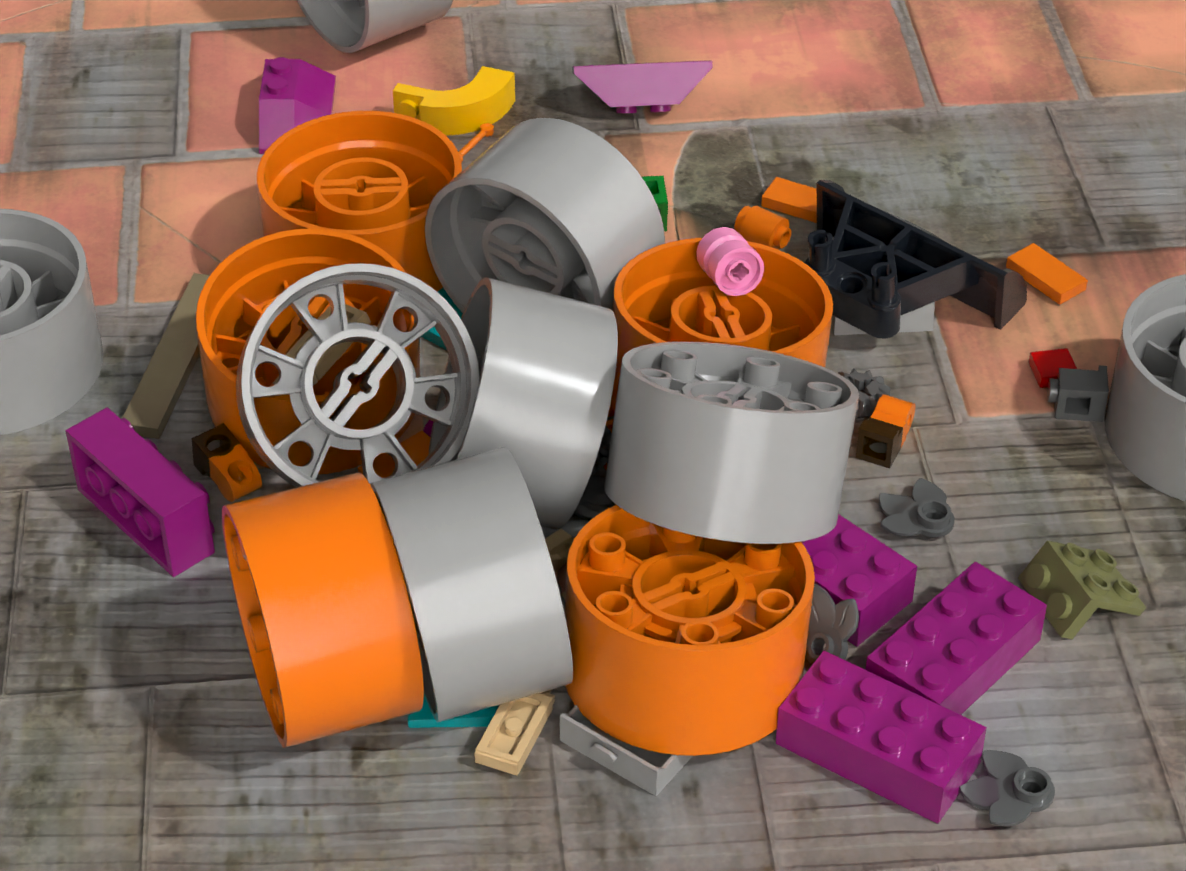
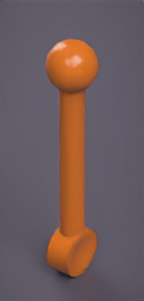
[458,123,494,163]

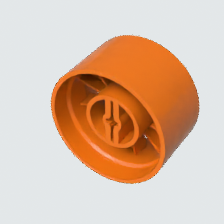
[257,111,462,291]
[196,228,420,475]
[610,238,833,413]
[222,473,424,748]
[565,505,815,756]

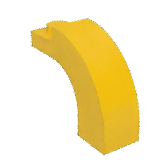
[392,66,515,136]

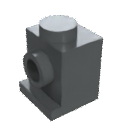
[1047,365,1109,422]

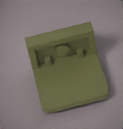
[1018,540,1146,639]

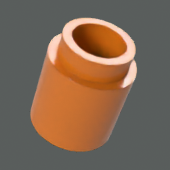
[734,206,792,250]

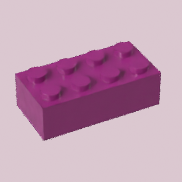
[65,407,215,577]
[802,514,917,647]
[865,561,1047,715]
[776,651,987,824]

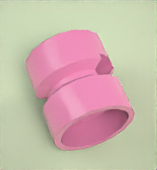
[696,227,764,296]

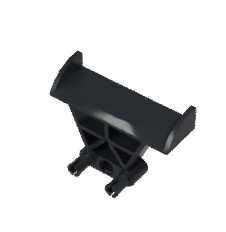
[804,180,1027,339]

